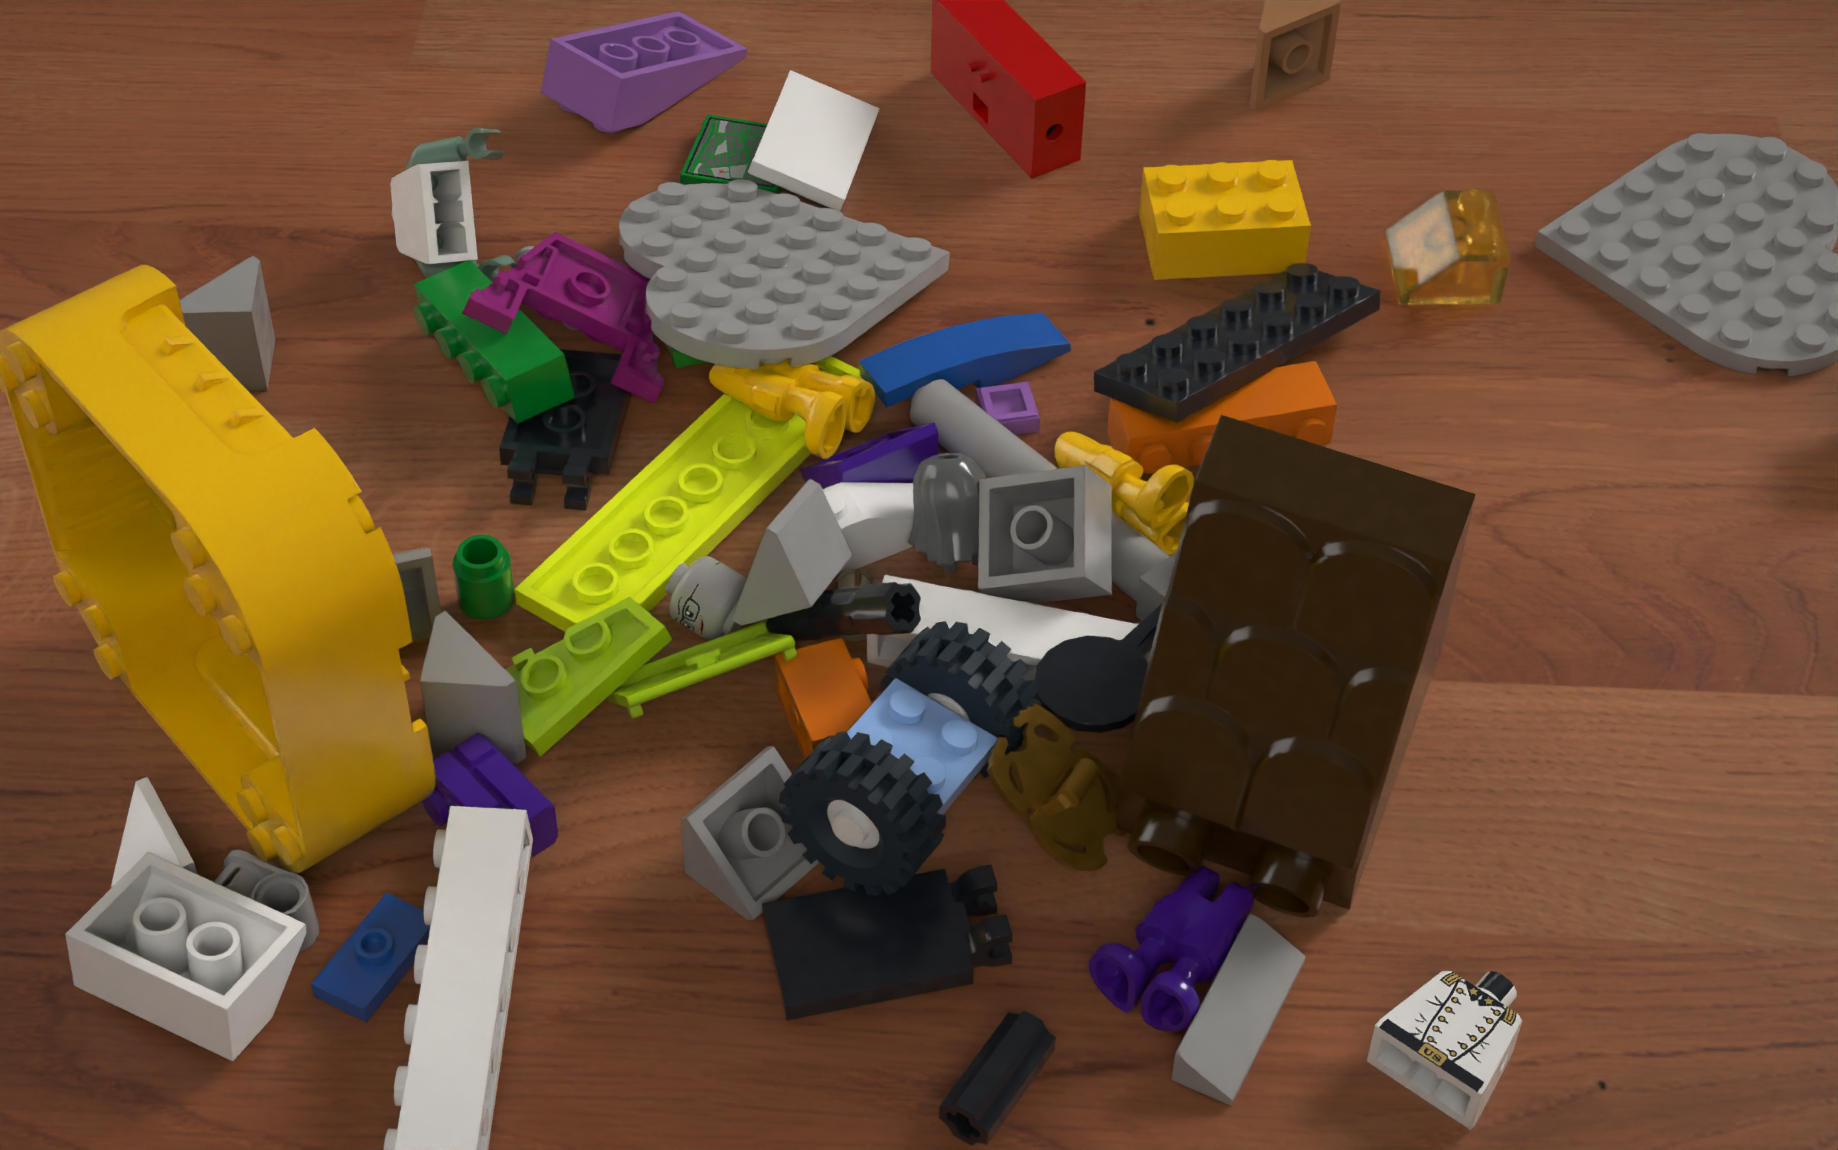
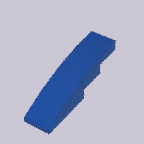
[859,313,1071,408]

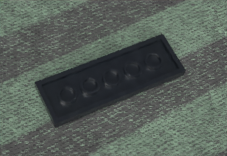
[1094,263,1381,423]

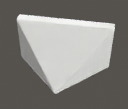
[111,777,197,887]

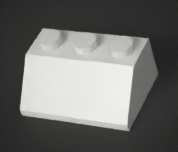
[65,852,306,1061]

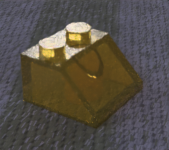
[1385,189,1511,305]

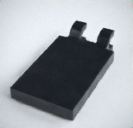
[499,349,632,510]
[762,864,1013,1021]

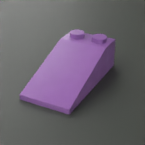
[541,11,748,134]

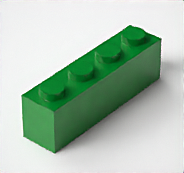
[413,260,575,424]

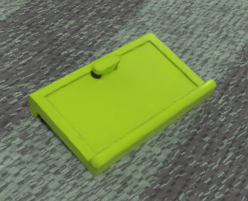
[607,621,797,719]

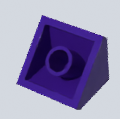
[800,422,938,489]

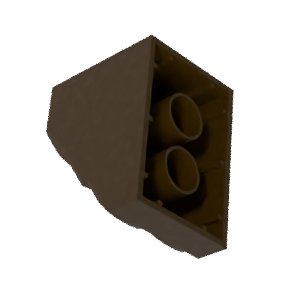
[1115,415,1476,917]

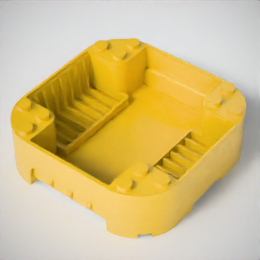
[0,265,435,873]

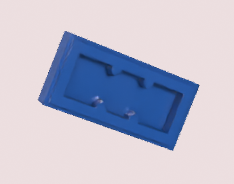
[311,893,431,1023]

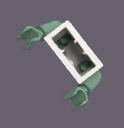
[390,128,515,282]

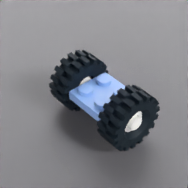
[779,621,1041,896]

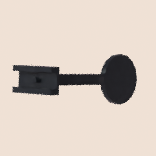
[1035,602,1163,733]

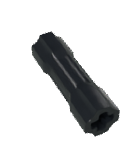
[766,582,921,641]

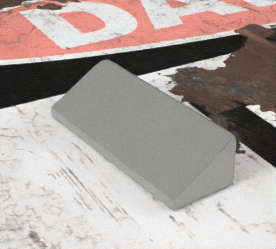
[1171,913,1306,1106]

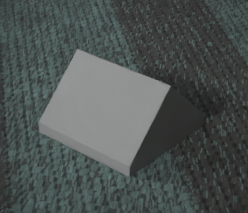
[179,256,276,391]
[731,479,853,625]
[420,611,527,763]
[681,746,819,920]

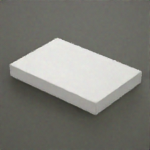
[748,70,880,211]

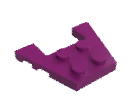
[462,232,664,403]

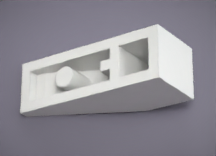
[822,482,914,577]

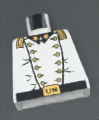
[1367,971,1522,1130]

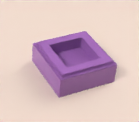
[976,382,1040,435]

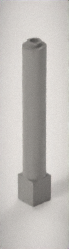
[910,379,1177,621]

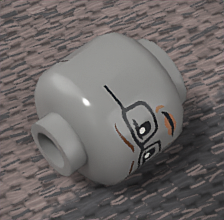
[665,556,747,641]

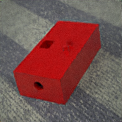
[931,0,1086,179]

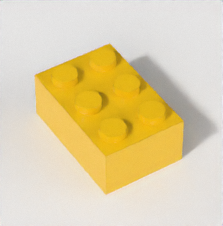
[1139,160,1311,280]

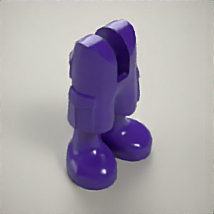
[1089,865,1254,1032]

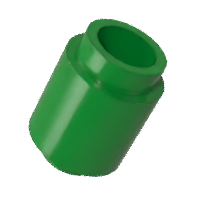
[452,535,515,620]

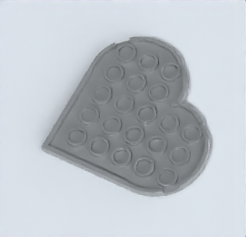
[1535,133,1838,376]
[619,179,950,369]

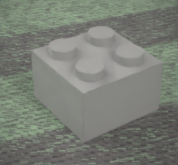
[978,465,1112,604]

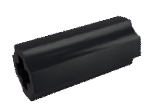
[939,1010,1056,1145]

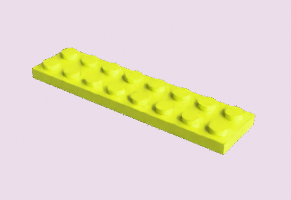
[514,356,863,632]

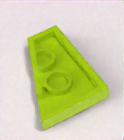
[505,597,672,757]

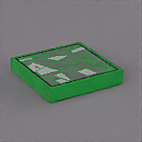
[680,114,783,194]

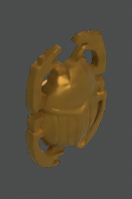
[987,703,1126,872]

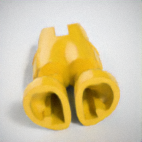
[709,358,875,459]
[1055,432,1194,555]

